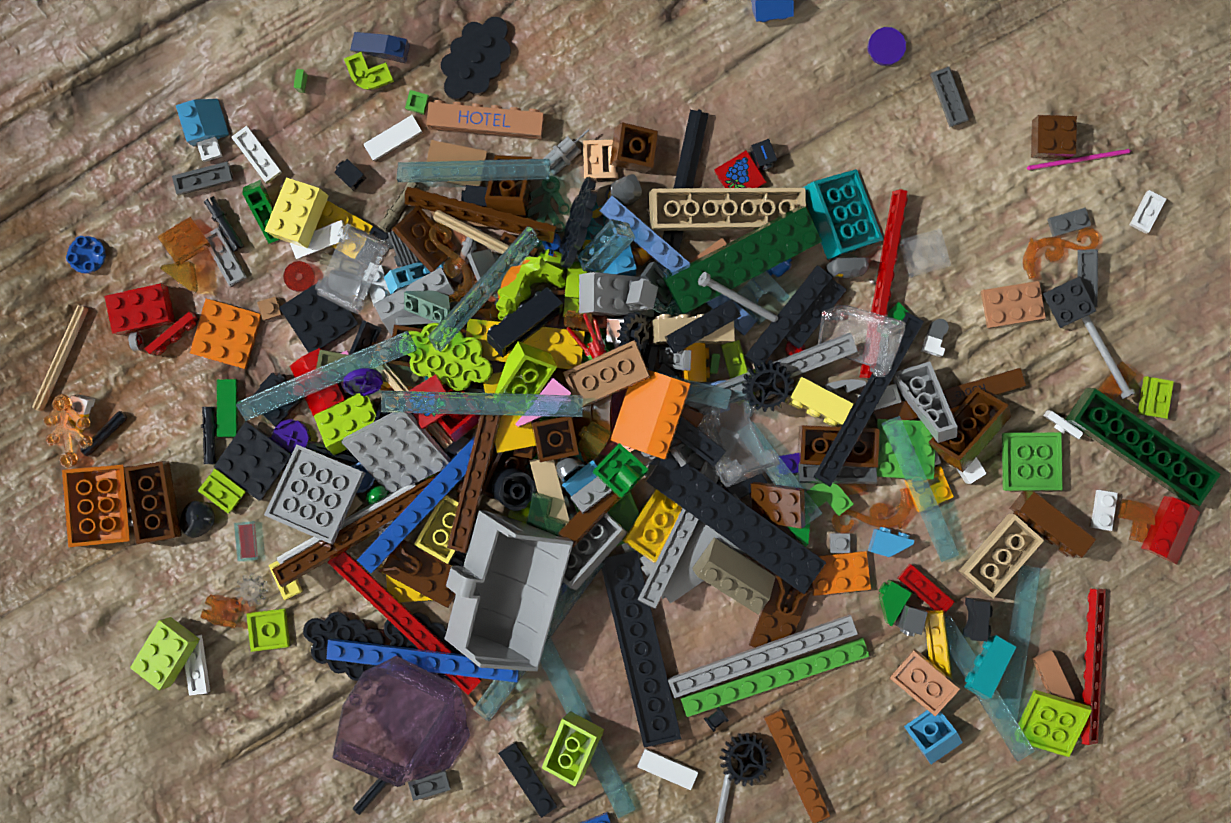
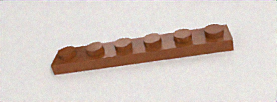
[764,709,830,823]

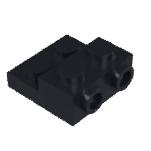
[248,372,303,427]

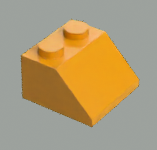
[682,343,710,383]

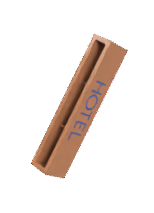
[427,100,544,139]

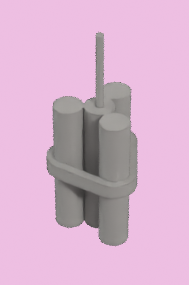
[541,129,589,176]

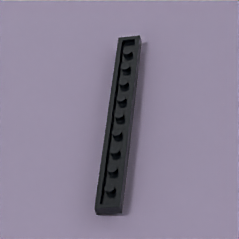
[813,312,924,487]

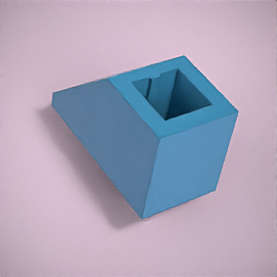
[868,527,914,557]

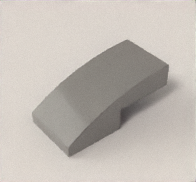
[823,379,866,392]

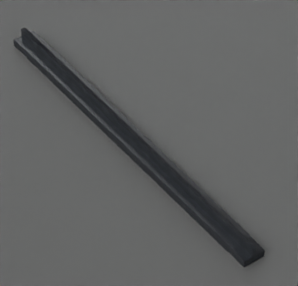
[644,109,709,371]

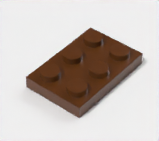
[392,205,457,272]
[751,482,805,529]

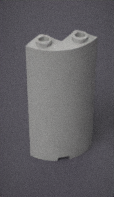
[640,494,745,604]

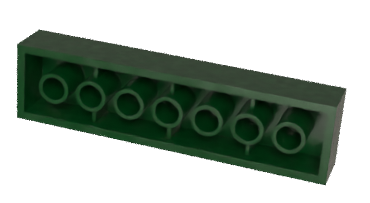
[663,206,822,314]
[1065,388,1221,507]

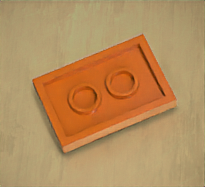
[812,551,871,596]

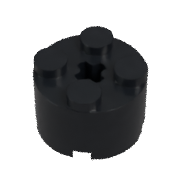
[491,467,536,511]

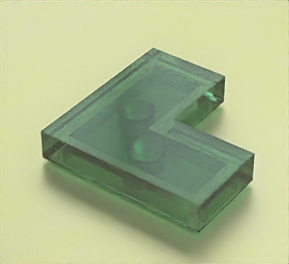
[527,492,566,537]

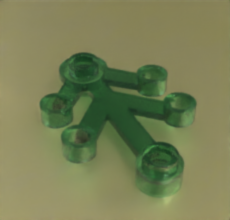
[517,176,570,248]

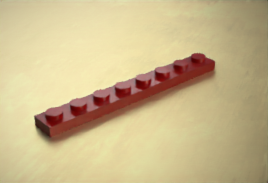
[1080,588,1106,745]

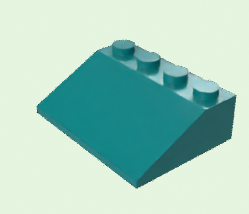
[803,169,883,260]

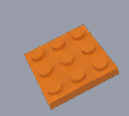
[190,299,262,369]

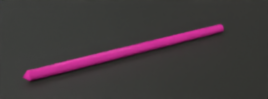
[1027,149,1131,170]

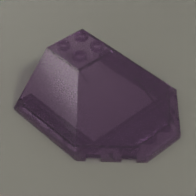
[332,655,470,787]

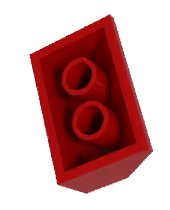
[290,348,348,417]
[1141,496,1200,565]

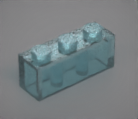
[577,219,635,273]

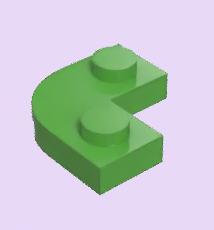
[804,483,854,516]

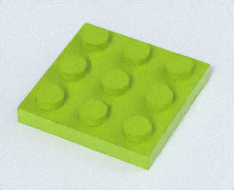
[1013,689,1092,757]

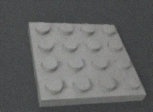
[342,406,451,494]
[264,444,365,545]

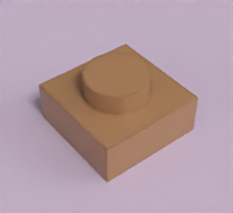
[257,297,283,321]

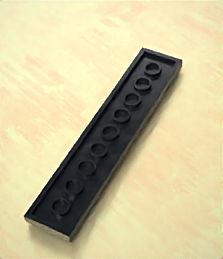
[645,450,826,594]
[600,550,681,748]

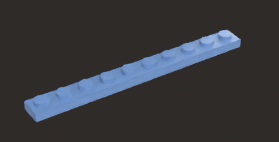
[599,196,756,336]

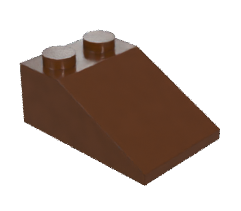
[485,155,533,215]

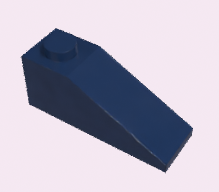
[350,32,410,64]

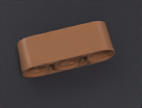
[1032,650,1075,701]

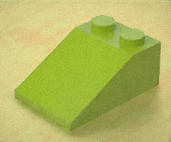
[493,341,557,412]

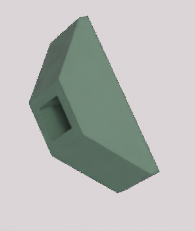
[404,291,450,327]

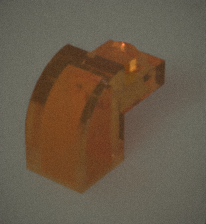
[1118,499,1155,542]

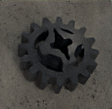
[617,312,652,353]

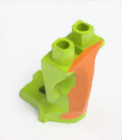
[496,256,566,321]

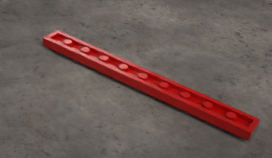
[859,189,908,379]
[327,551,482,695]

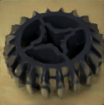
[741,360,794,412]
[719,733,772,787]

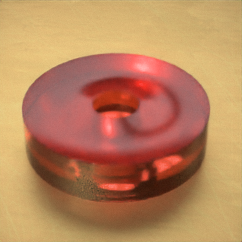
[283,261,315,292]

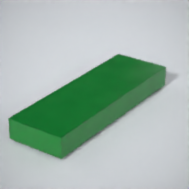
[217,379,238,437]

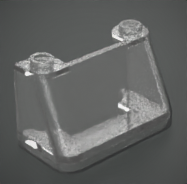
[315,224,391,314]
[818,305,906,377]
[698,396,780,487]

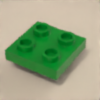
[592,443,649,499]

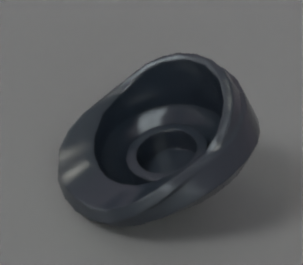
[180,501,215,538]

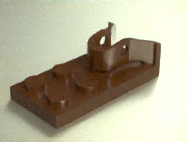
[379,540,456,608]
[748,574,814,647]

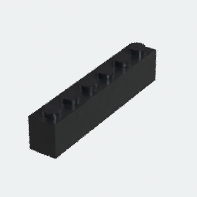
[744,265,832,366]

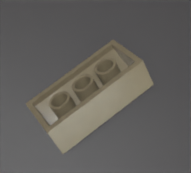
[692,537,775,615]

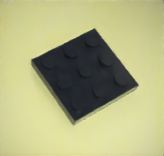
[279,276,359,353]
[214,421,292,501]

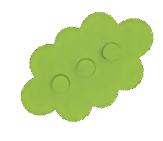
[400,323,493,391]

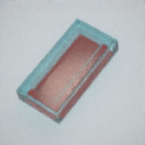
[234,521,258,561]

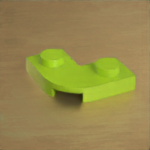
[344,52,394,90]

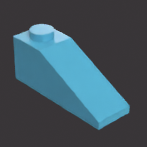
[384,261,448,294]

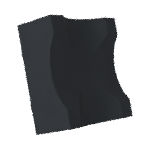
[1043,276,1096,328]
[963,597,993,642]

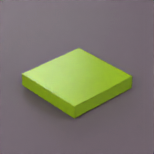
[246,608,290,652]

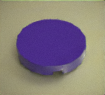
[867,27,906,66]

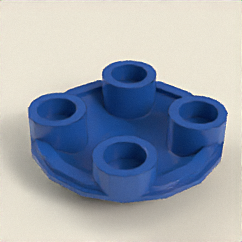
[66,236,106,274]

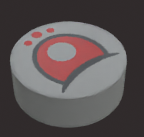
[129,331,144,351]

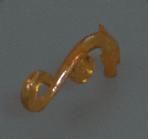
[429,223,477,303]
[1023,228,1099,279]
[832,488,912,533]

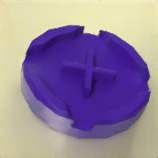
[343,368,383,396]
[271,419,311,453]

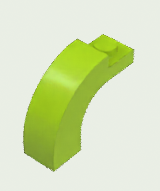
[563,261,589,319]

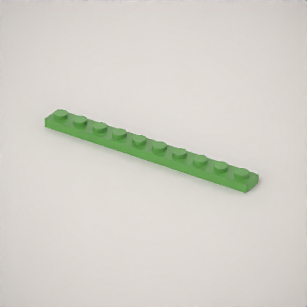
[681,637,869,717]

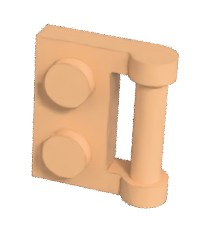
[583,140,618,180]

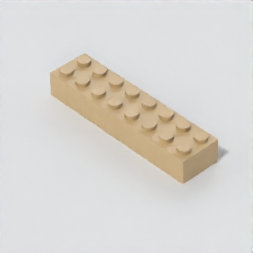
[649,188,806,231]

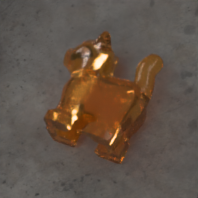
[564,310,595,332]
[201,595,243,629]

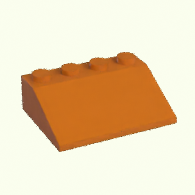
[611,370,691,459]
[62,465,130,547]

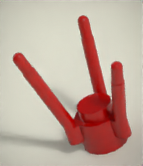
[566,313,606,359]

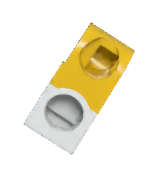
[65,394,95,433]

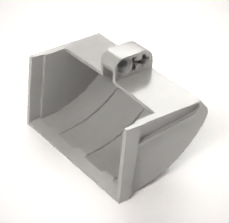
[445,510,573,671]

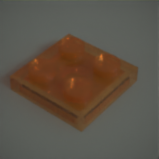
[157,217,211,266]

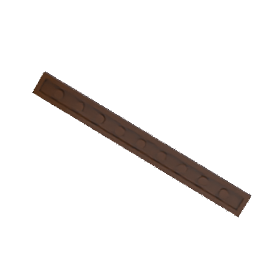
[272,472,453,588]

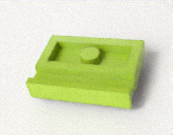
[1137,376,1174,419]
[198,468,246,514]

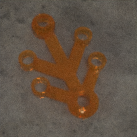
[44,394,92,468]

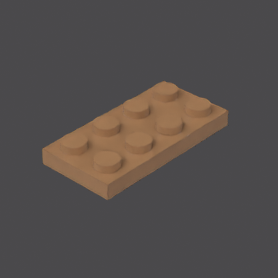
[563,340,650,409]

